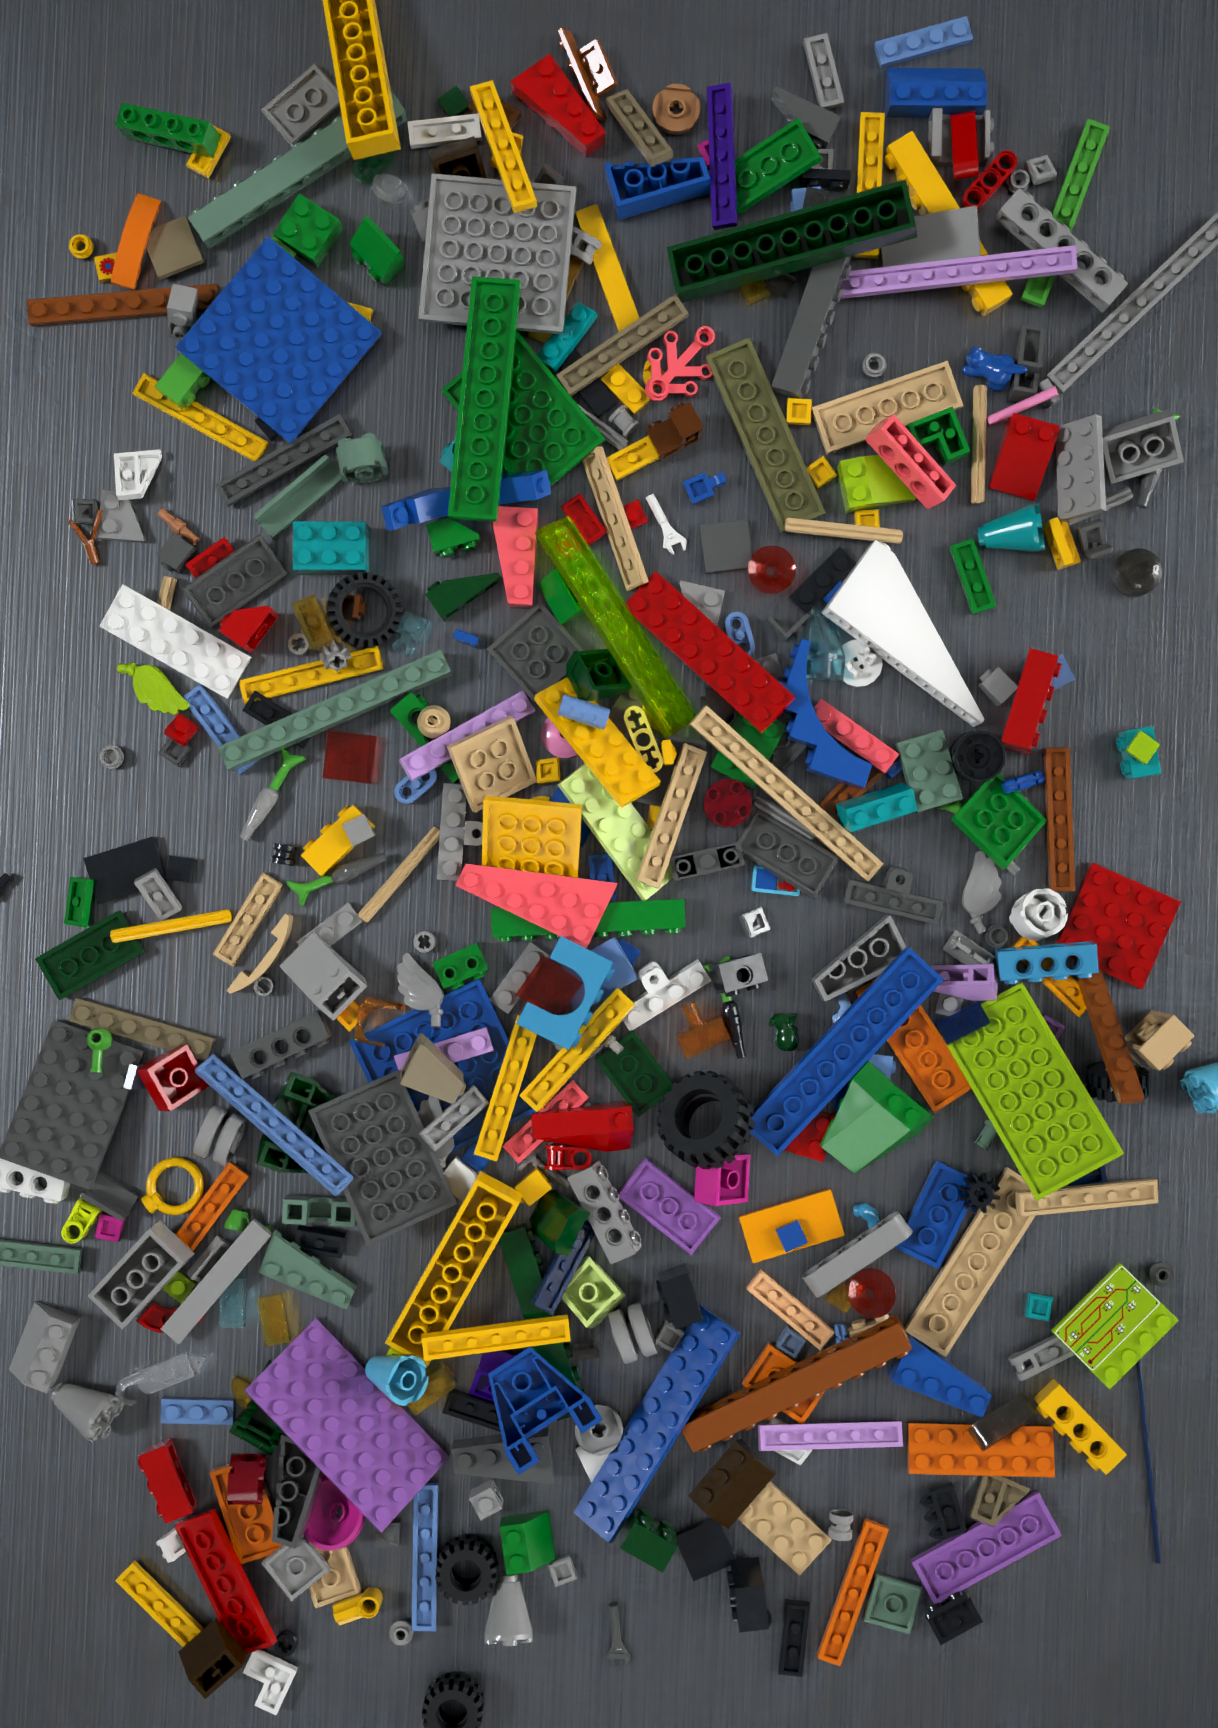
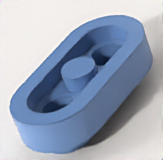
[724,612,755,656]
[394,769,438,804]

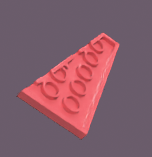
[455,864,618,949]

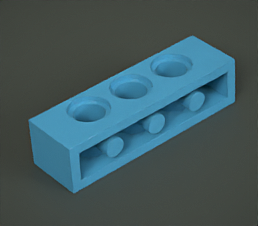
[995,941,1099,984]

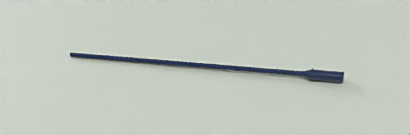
[1133,1275,1161,1564]

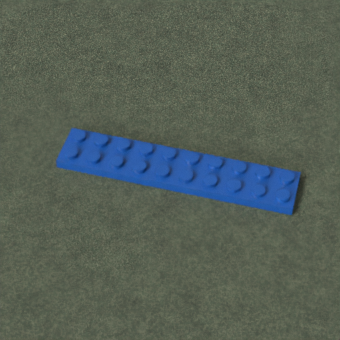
[749,946,944,1157]
[573,1306,741,1543]

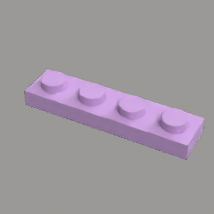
[394,1027,494,1073]

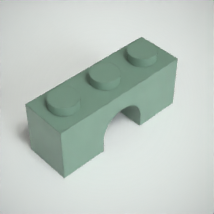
[282,1194,357,1227]

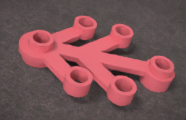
[645,326,715,401]

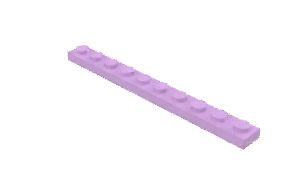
[841,245,1077,299]

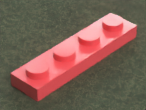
[814,699,899,775]
[502,1079,589,1164]

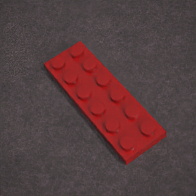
[174,1508,278,1653]

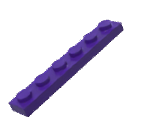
[707,82,738,230]

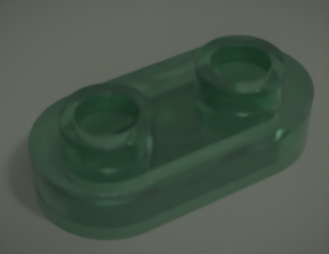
[353,151,395,184]

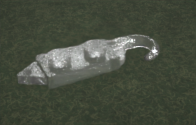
[115,1351,206,1406]

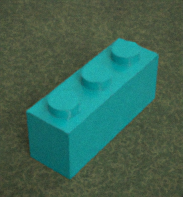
[836,783,918,832]

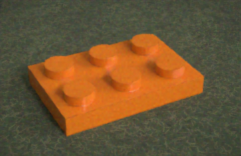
[742,1342,826,1424]

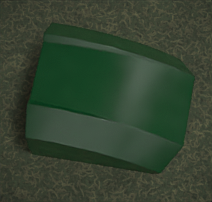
[566,648,634,702]
[529,1189,590,1256]

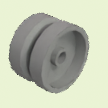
[193,1105,247,1167]
[608,1302,658,1365]

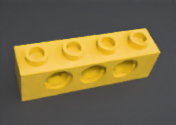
[1033,1378,1127,1475]

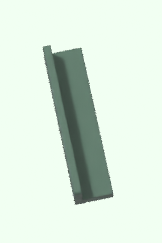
[253,454,342,540]

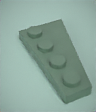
[258,1229,357,1310]

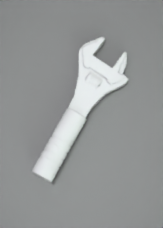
[646,493,687,555]

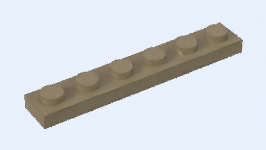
[556,294,689,396]
[69,997,216,1061]

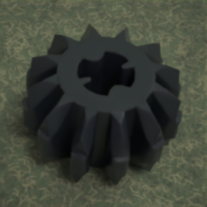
[958,1172,1000,1214]

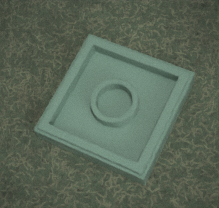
[863,1572,923,1634]

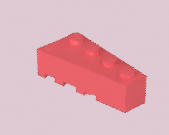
[492,506,539,609]

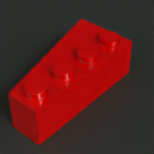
[510,53,605,157]
[1001,648,1062,756]

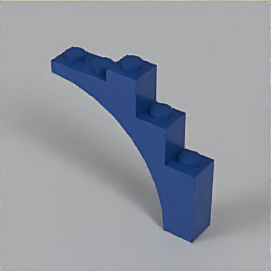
[778,639,872,790]

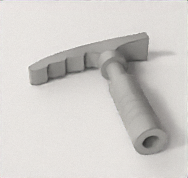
[518,1141,570,1189]

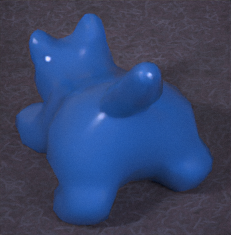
[962,347,1027,391]

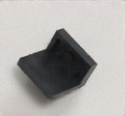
[924,1590,983,1645]

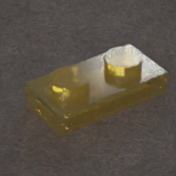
[257,1293,291,1347]

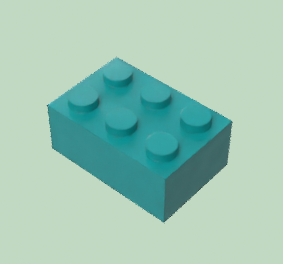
[293,521,369,575]

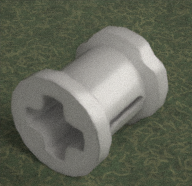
[608,405,640,438]

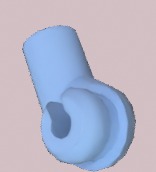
[832,991,852,1023]

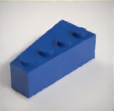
[604,157,710,220]

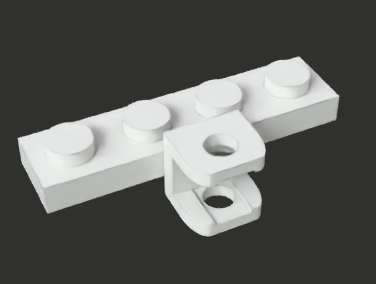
[623,959,711,1032]

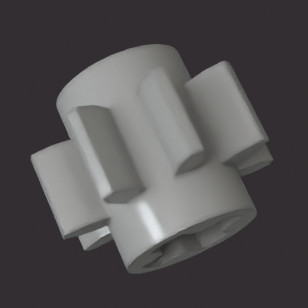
[319,640,351,672]

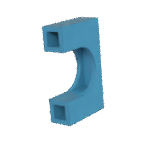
[516,936,615,1050]

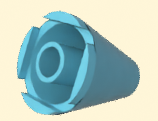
[365,1355,428,1406]

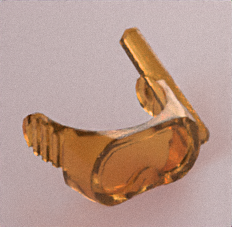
[354,997,403,1048]

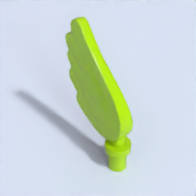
[117,662,189,715]

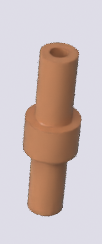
[157,508,200,545]

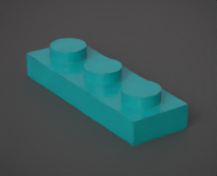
[537,302,598,372]

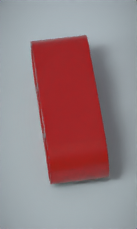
[951,111,979,180]
[960,150,1018,213]

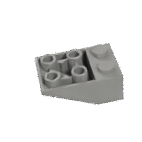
[279,932,367,1021]

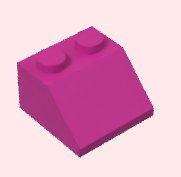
[694,1153,750,1206]

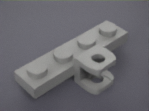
[436,783,483,881]

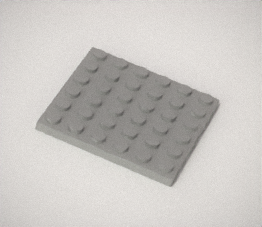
[418,173,576,334]

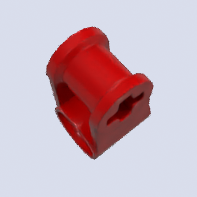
[544,1144,592,1170]

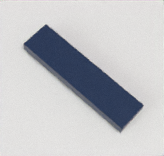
[530,1221,595,1315]

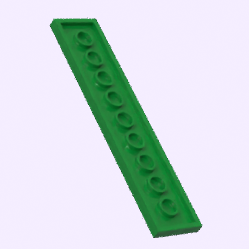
[448,276,521,522]

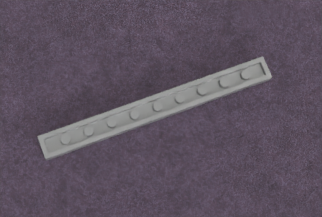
[1044,212,1218,394]

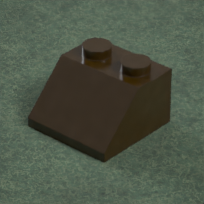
[428,136,487,178]

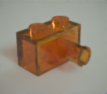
[675,1001,731,1059]

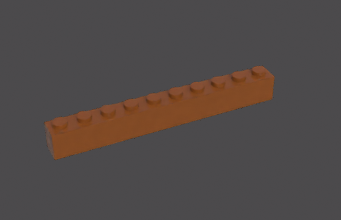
[682,1315,912,1453]

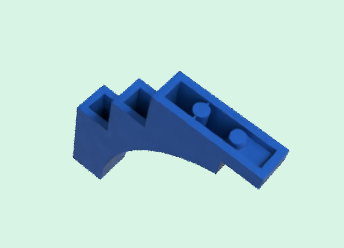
[381,470,551,531]

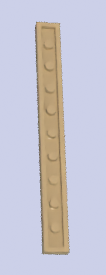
[689,706,884,882]

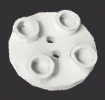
[834,640,883,688]

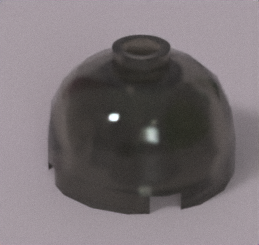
[1111,548,1162,597]

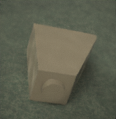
[400,1033,466,1104]

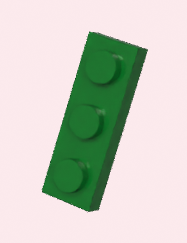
[949,538,996,615]

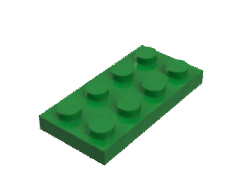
[735,117,822,215]

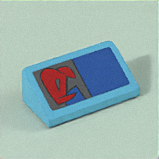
[751,864,800,896]

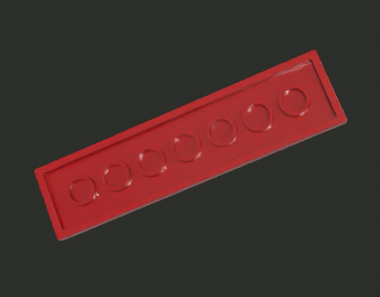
[623,571,795,734]

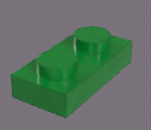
[64,876,94,927]

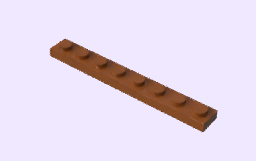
[27,284,220,326]

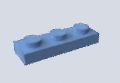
[161,1396,235,1425]

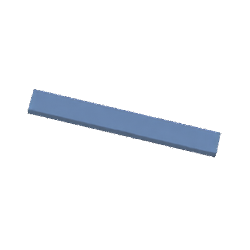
[195,1054,353,1197]

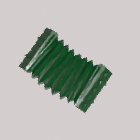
[229,1360,285,1455]

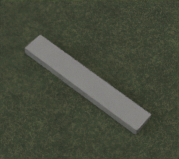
[161,1218,273,1344]

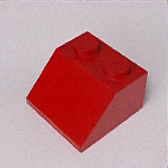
[219,605,280,654]
[137,1044,210,1111]

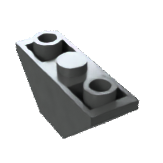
[669,842,745,881]

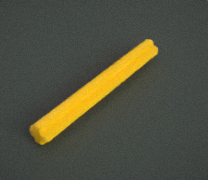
[110,909,232,943]

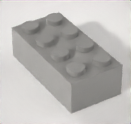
[88,1221,195,1330]

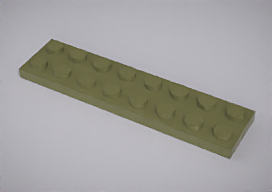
[705,337,826,533]

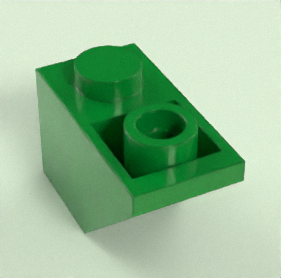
[426,518,482,558]

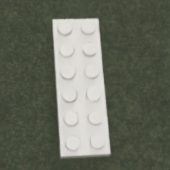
[100,584,252,699]

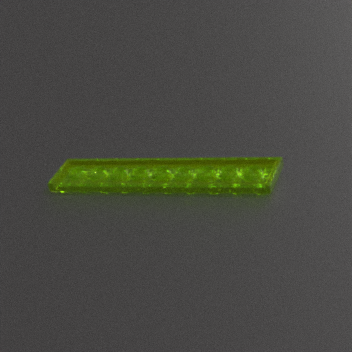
[535,516,696,739]

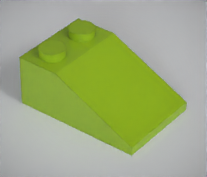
[836,455,917,514]

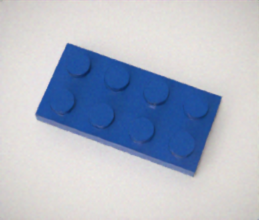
[895,1160,977,1269]

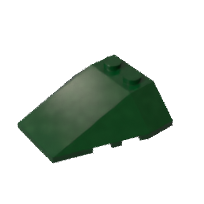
[256,1072,335,1173]

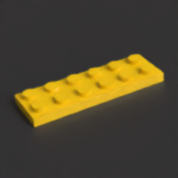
[534,677,661,808]

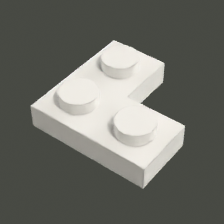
[243,1650,298,1715]

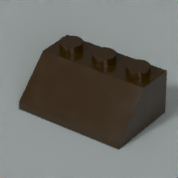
[688,1439,777,1529]

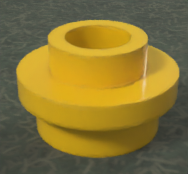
[69,234,94,259]

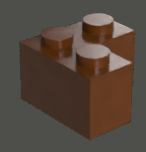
[646,402,704,462]

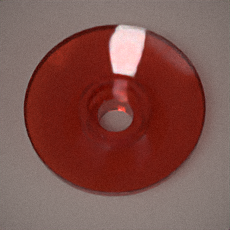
[748,545,796,594]
[848,1269,896,1318]

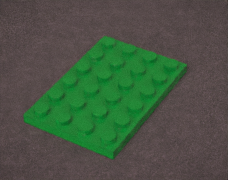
[441,331,606,502]

